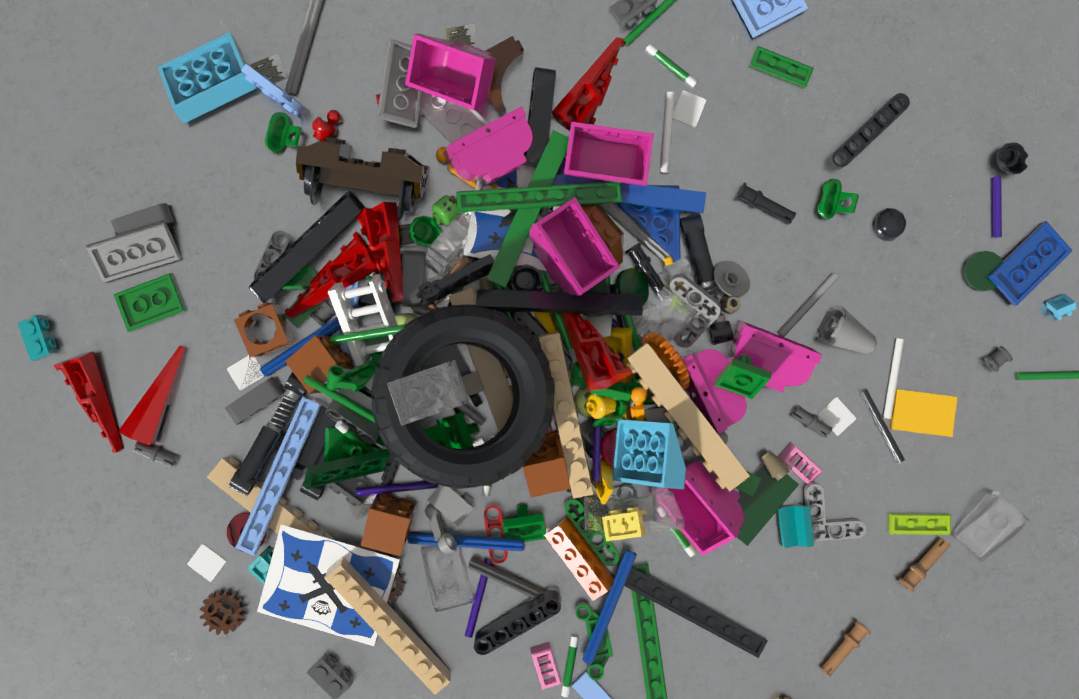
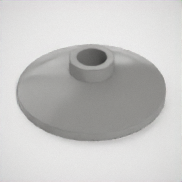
[714,261,750,297]

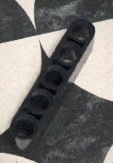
[523,67,556,167]
[828,93,910,170]
[474,590,561,655]

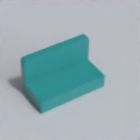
[778,504,814,548]

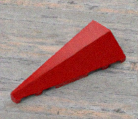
[552,37,625,131]
[355,202,404,302]
[285,231,378,319]
[561,313,632,391]
[118,345,187,445]
[53,351,123,453]

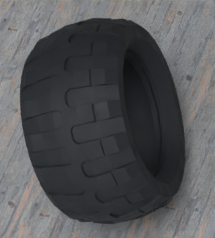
[371,304,555,489]

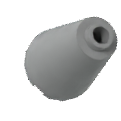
[818,306,877,354]

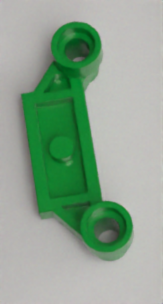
[326,351,383,392]
[570,361,643,401]
[575,602,613,680]

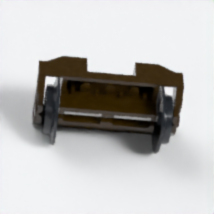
[296,138,429,220]

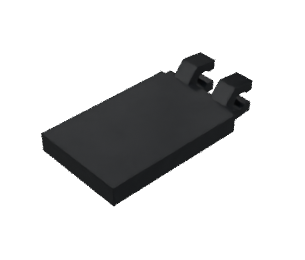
[416,254,494,308]
[420,345,483,415]
[276,396,337,480]

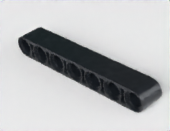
[248,191,365,303]

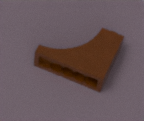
[485,36,524,116]

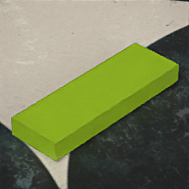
[889,513,951,535]

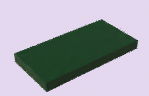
[304,449,390,489]
[737,462,799,546]

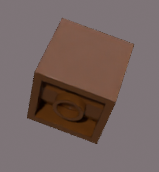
[234,302,296,358]
[285,335,355,394]
[523,432,571,498]
[361,493,416,556]

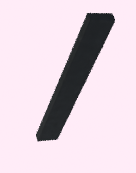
[476,289,643,316]
[624,567,768,658]

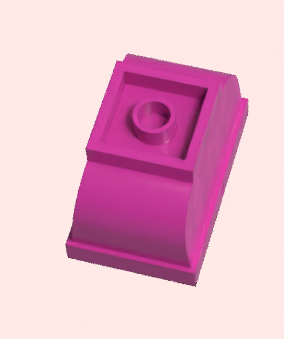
[405,33,496,110]
[443,106,533,186]
[564,122,654,186]
[529,197,620,296]
[732,320,822,393]
[681,349,747,434]
[650,462,744,556]

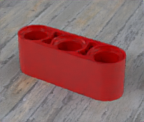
[484,503,508,564]

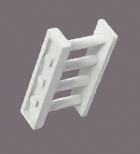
[328,274,398,366]

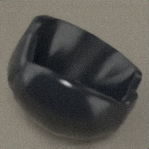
[996,142,1029,174]
[873,208,906,241]
[510,264,542,291]

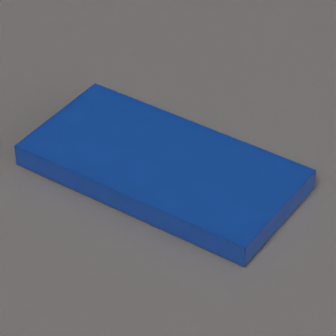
[988,221,1073,306]

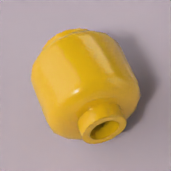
[586,394,617,419]

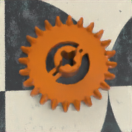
[642,332,690,390]

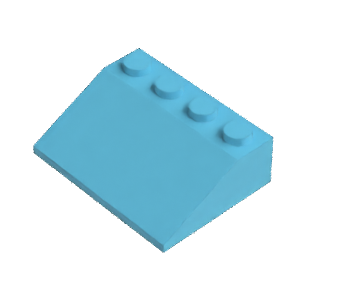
[158,32,256,123]
[612,420,686,489]

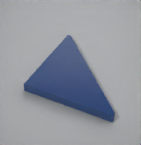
[616,185,681,261]

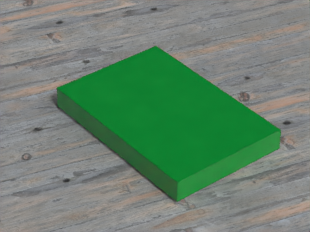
[113,273,186,332]

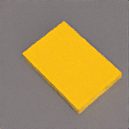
[891,389,958,437]

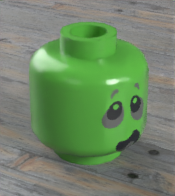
[432,195,461,225]

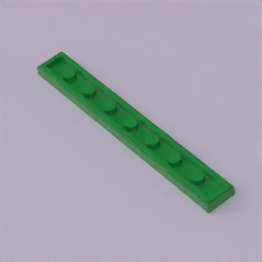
[486,130,569,288]
[456,182,622,213]
[631,562,667,699]

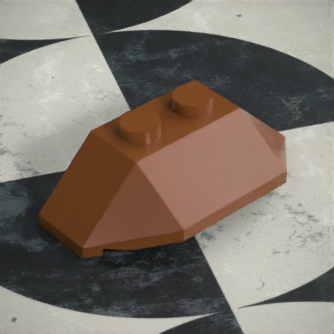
[581,204,624,265]

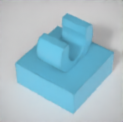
[1046,293,1077,321]

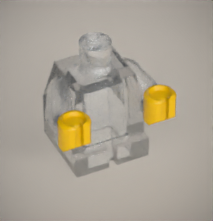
[659,256,695,287]

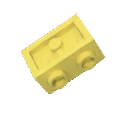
[602,507,647,541]

